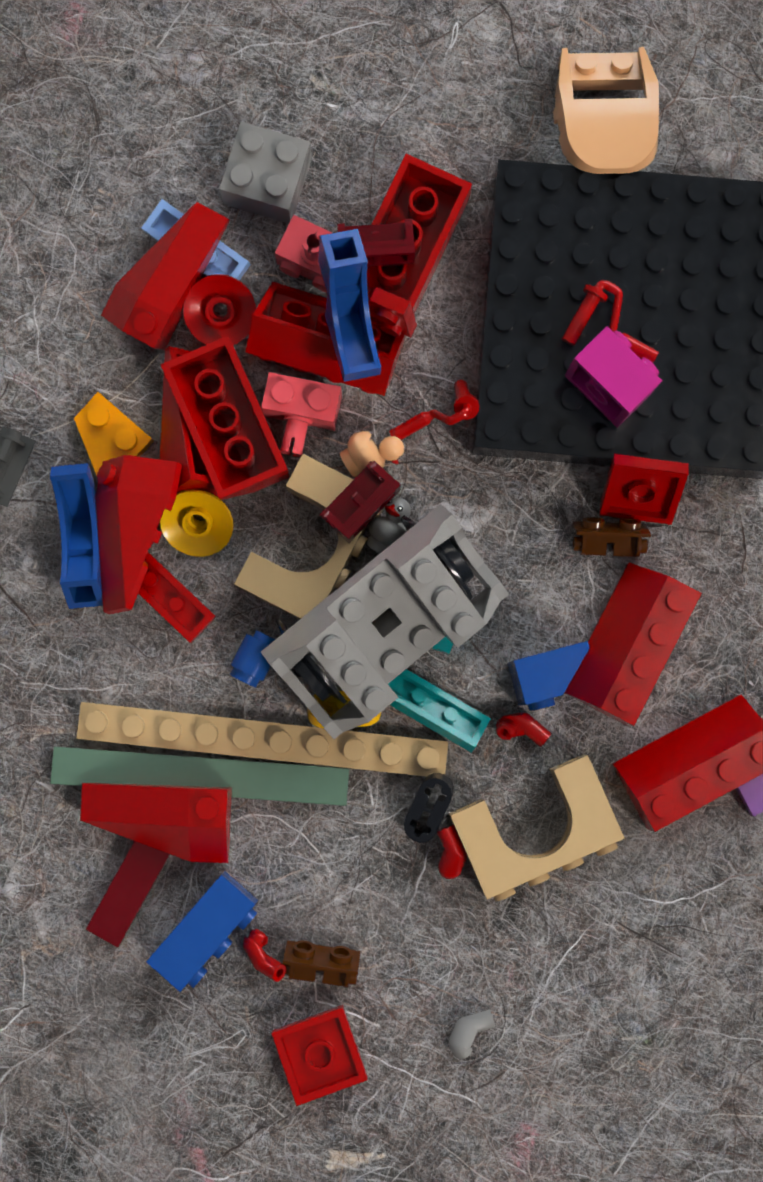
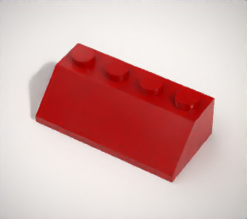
[245,281,405,396]
[160,336,289,500]
[564,562,702,726]
[612,695,763,832]

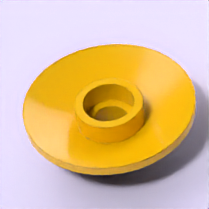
[160,489,233,557]

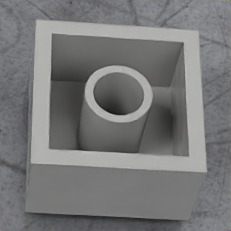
[219,121,312,223]

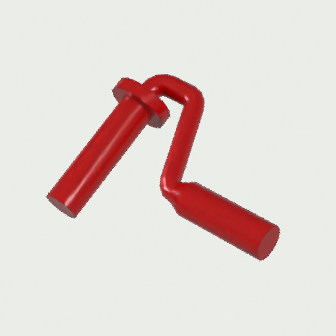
[561,280,659,363]
[389,379,480,440]

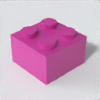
[565,326,663,428]

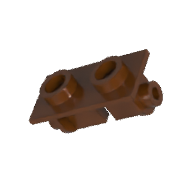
[573,517,651,557]
[282,940,361,988]

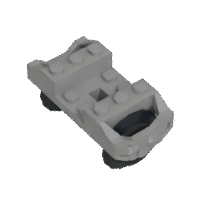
[261,504,509,739]

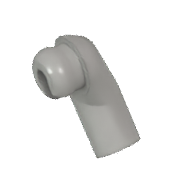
[449,1009,496,1059]

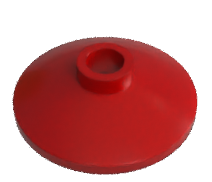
[183,274,256,345]

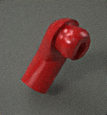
[496,712,552,747]
[437,824,467,880]
[243,929,286,982]

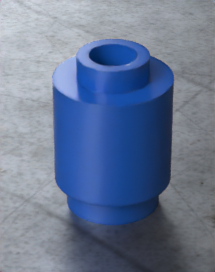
[230,630,276,688]

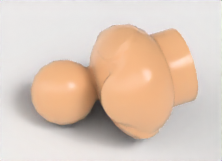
[340,431,404,477]

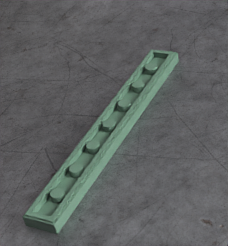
[50,746,349,806]

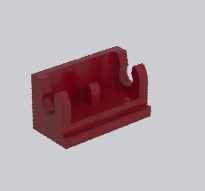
[337,219,415,267]
[319,461,401,544]

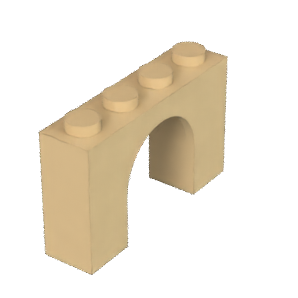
[234,454,384,620]
[449,754,625,902]

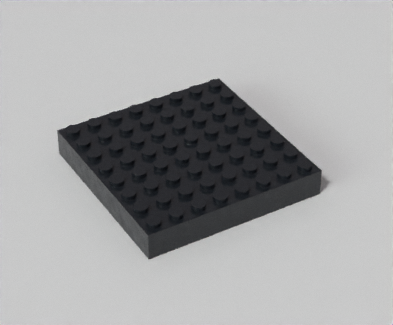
[472,159,763,479]

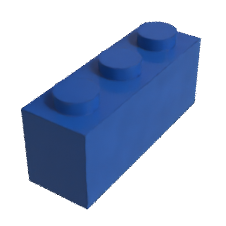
[146,871,258,992]

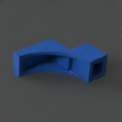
[318,229,381,382]
[50,463,103,609]

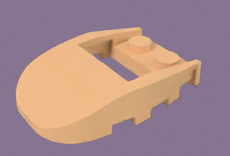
[553,47,659,174]

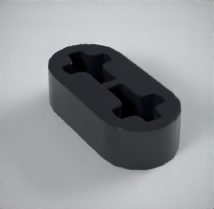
[404,773,454,843]

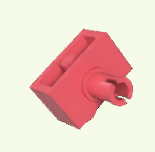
[275,215,332,293]
[261,372,342,457]

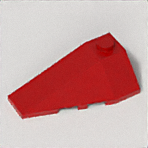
[101,202,230,350]
[160,346,218,497]
[95,455,182,615]
[80,783,232,863]

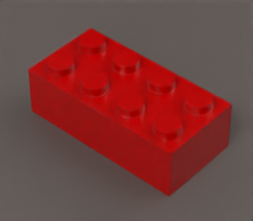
[367,154,472,315]

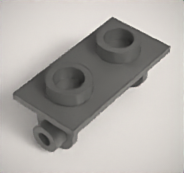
[0,427,36,507]

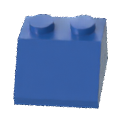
[507,641,589,711]

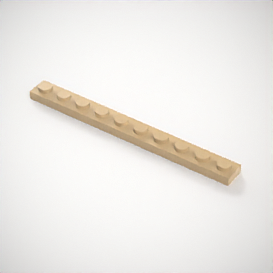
[76,702,448,777]

